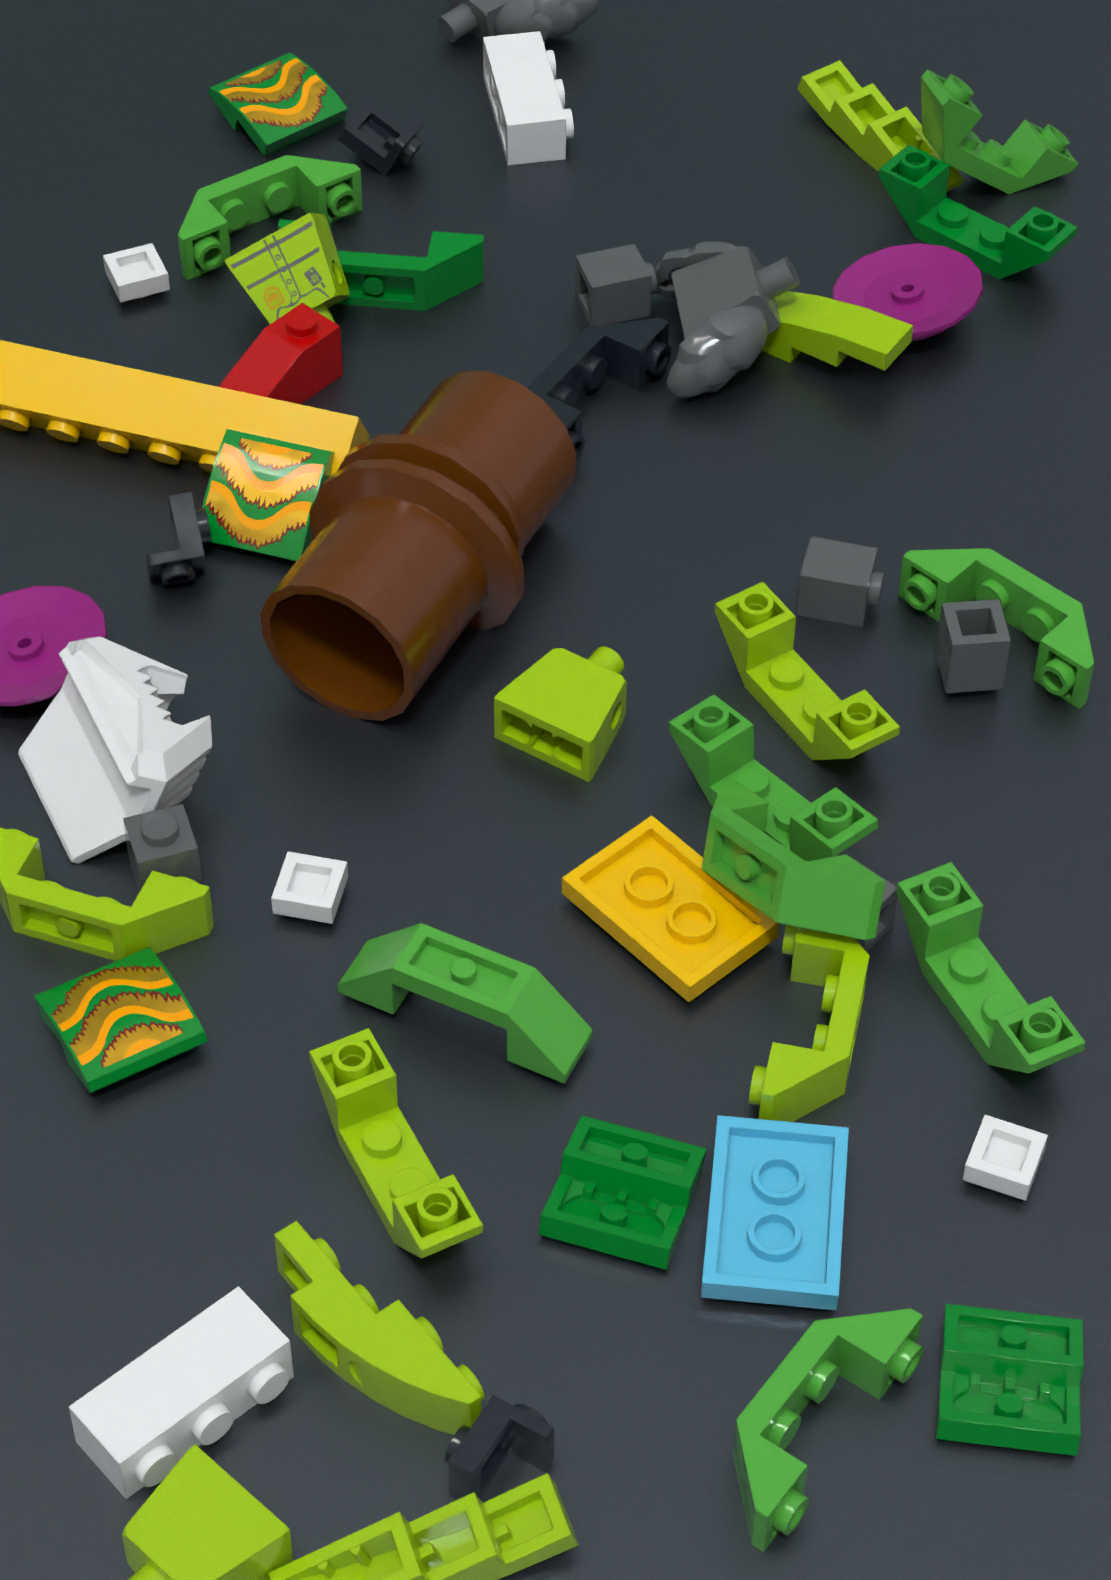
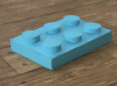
[701,1115,849,1311]

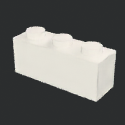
[483,31,574,165]
[69,1286,294,1499]

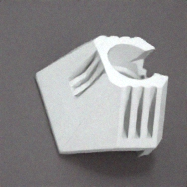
[18,637,212,864]

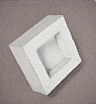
[103,243,170,302]
[271,851,348,924]
[963,1115,1048,1201]

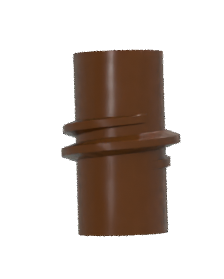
[260,371,576,721]

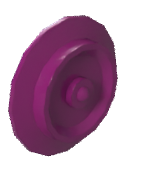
[833,243,983,341]
[0,586,108,706]

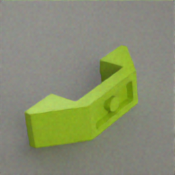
[715,582,900,760]
[0,828,214,961]
[748,924,870,1122]
[309,1028,483,1259]

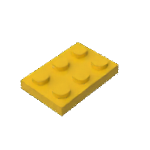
[562,815,780,1002]

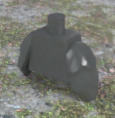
[438,0,599,43]
[654,241,800,399]

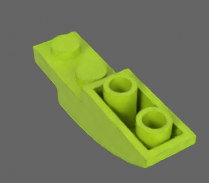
[274,1220,485,1435]

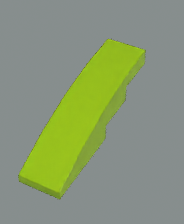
[797,60,964,191]
[762,291,913,371]
[268,1473,579,1580]

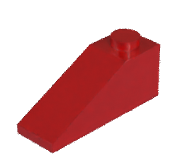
[218,303,343,404]

